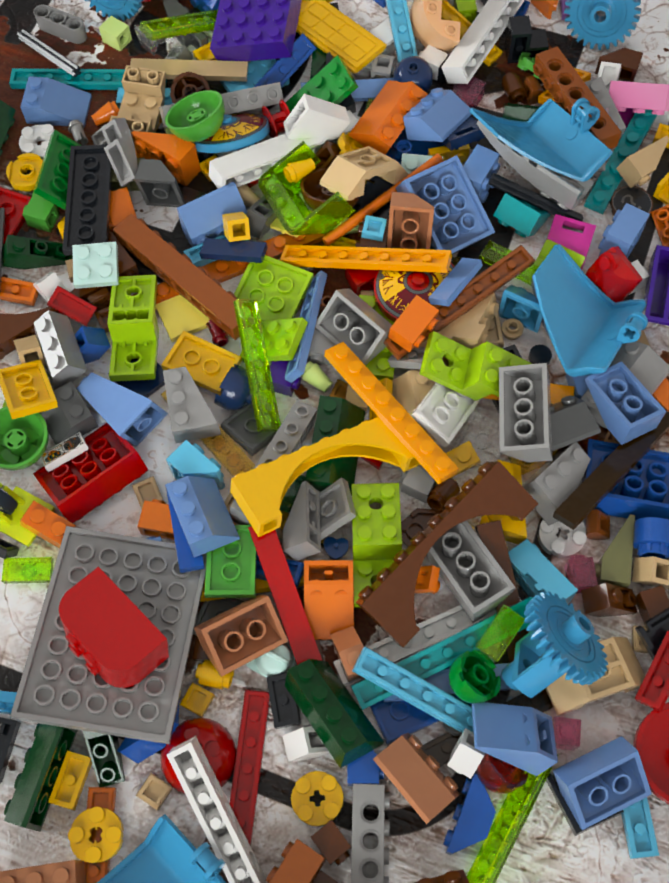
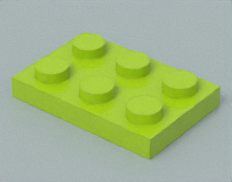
[240,317,308,363]

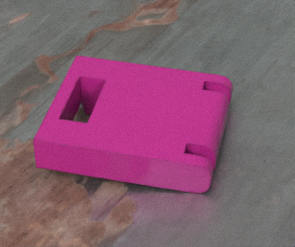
[547,214,596,270]

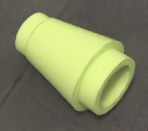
[301,361,333,393]

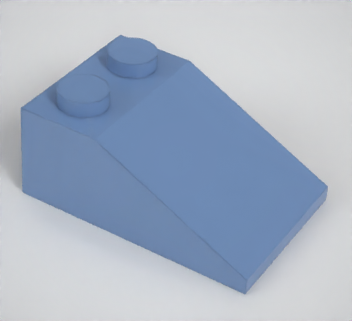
[20,76,92,128]
[585,361,666,445]

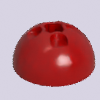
[160,718,237,795]

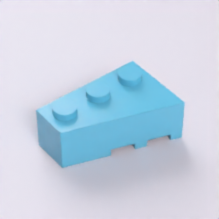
[508,539,578,604]

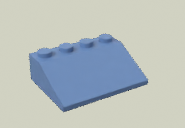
[396,155,495,255]

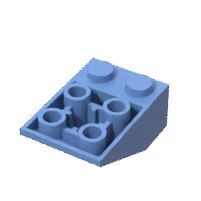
[472,702,558,776]

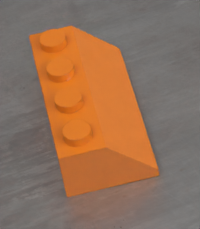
[349,80,428,154]

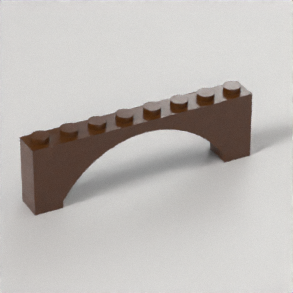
[0,230,140,360]
[356,461,538,647]

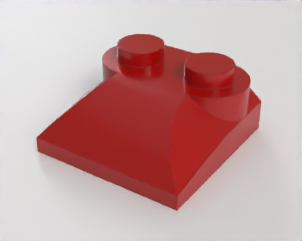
[586,246,643,302]

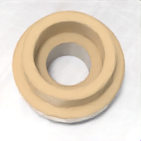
[501,318,524,340]

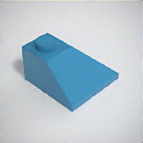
[499,285,543,333]

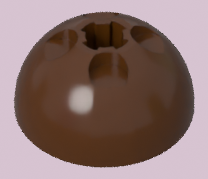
[300,167,360,216]

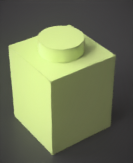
[99,16,132,51]

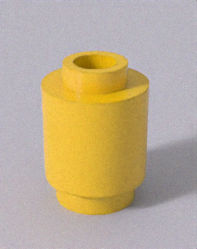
[195,659,234,690]

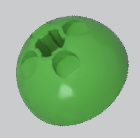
[165,90,225,142]
[0,406,49,471]

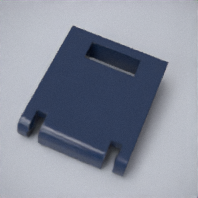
[440,116,485,150]

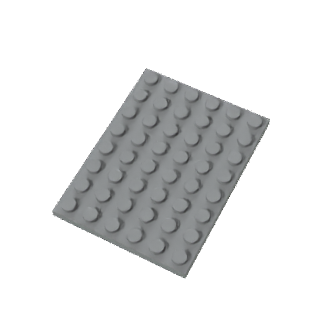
[10,526,207,744]

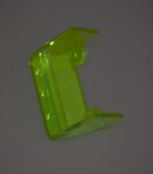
[258,141,355,235]

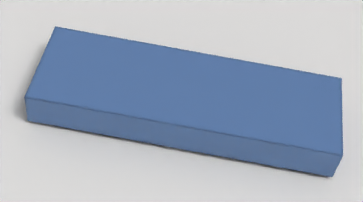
[428,258,483,307]

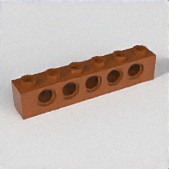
[533,46,622,149]

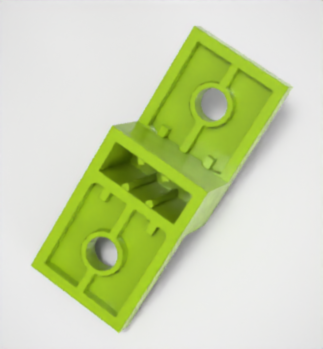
[107,275,159,382]
[419,331,532,401]
[352,483,402,608]

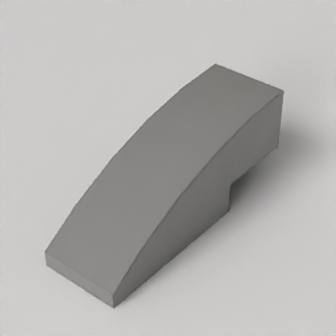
[101,118,138,187]

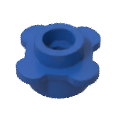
[393,139,414,159]

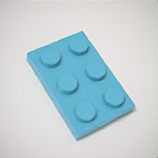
[220,59,290,92]

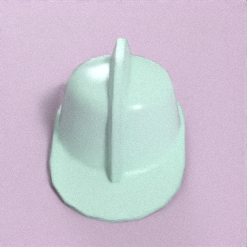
[245,643,297,677]

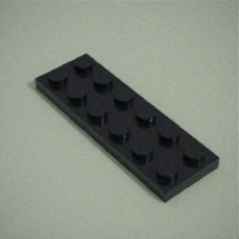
[62,145,113,255]

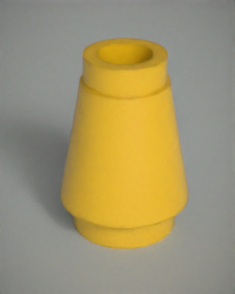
[283,158,316,183]

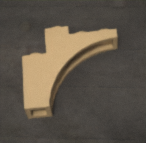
[420,293,499,367]

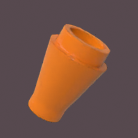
[91,101,119,126]

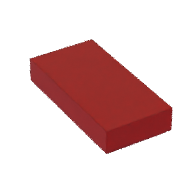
[47,286,97,326]

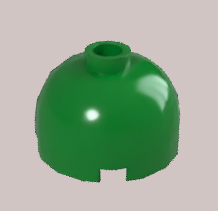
[448,650,501,703]

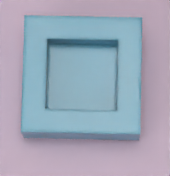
[361,215,387,242]

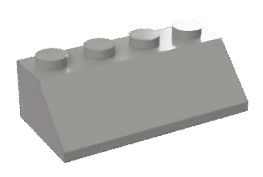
[581,341,669,429]
[499,363,553,462]
[422,520,516,623]

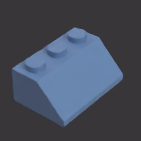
[403,88,472,142]
[177,181,247,247]
[165,476,240,558]
[553,736,652,830]

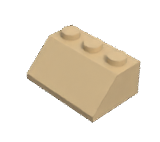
[392,369,437,441]

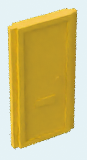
[296,0,387,74]

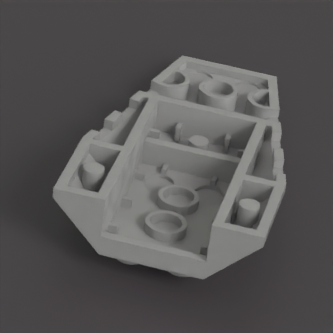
[476,120,598,210]

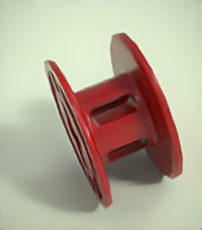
[262,100,290,138]

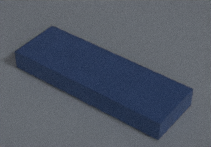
[199,238,268,263]

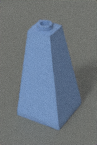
[76,372,168,446]

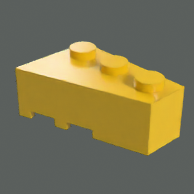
[479,459,527,545]

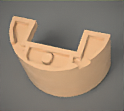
[410,0,460,54]

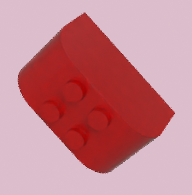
[59,566,169,688]

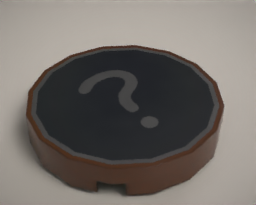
[610,186,653,216]

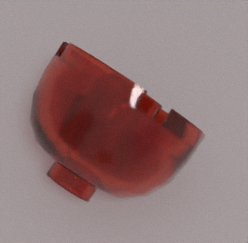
[476,753,528,794]

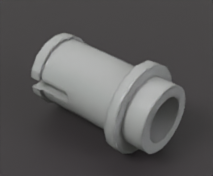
[68,120,88,146]

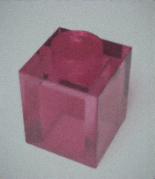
[564,555,598,593]
[552,716,581,751]

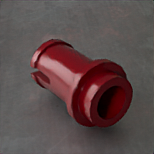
[206,320,229,347]

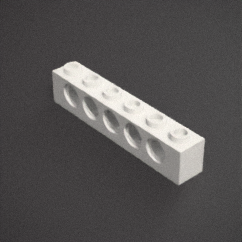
[167,736,268,883]

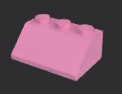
[609,81,669,115]

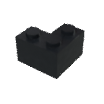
[504,15,549,64]

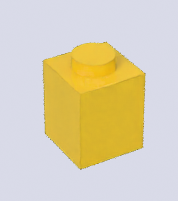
[222,212,250,242]

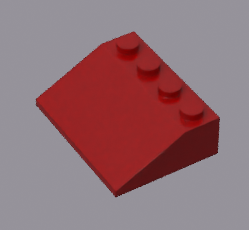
[33,423,148,523]

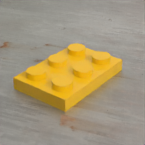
[161,330,242,396]
[0,359,58,419]

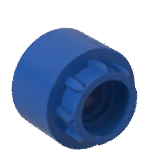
[633,517,669,560]

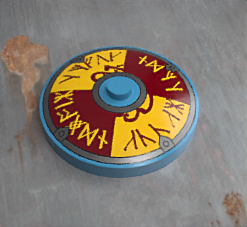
[192,113,270,153]

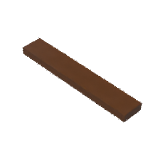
[475,520,528,663]

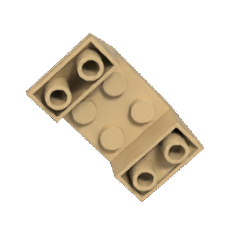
[109,65,166,133]
[320,146,409,201]
[546,637,645,716]

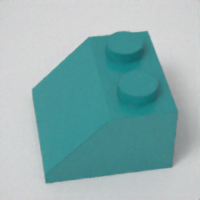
[493,193,551,238]

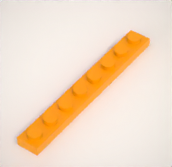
[280,245,452,273]
[324,342,459,484]

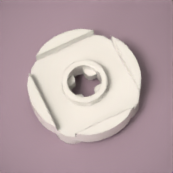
[19,124,54,160]
[538,520,587,559]

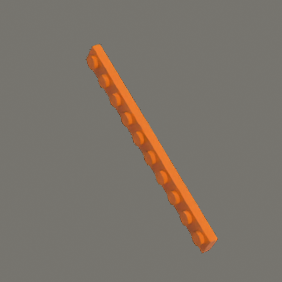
[131,217,331,310]

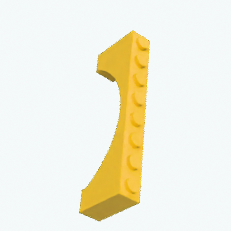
[230,417,421,537]

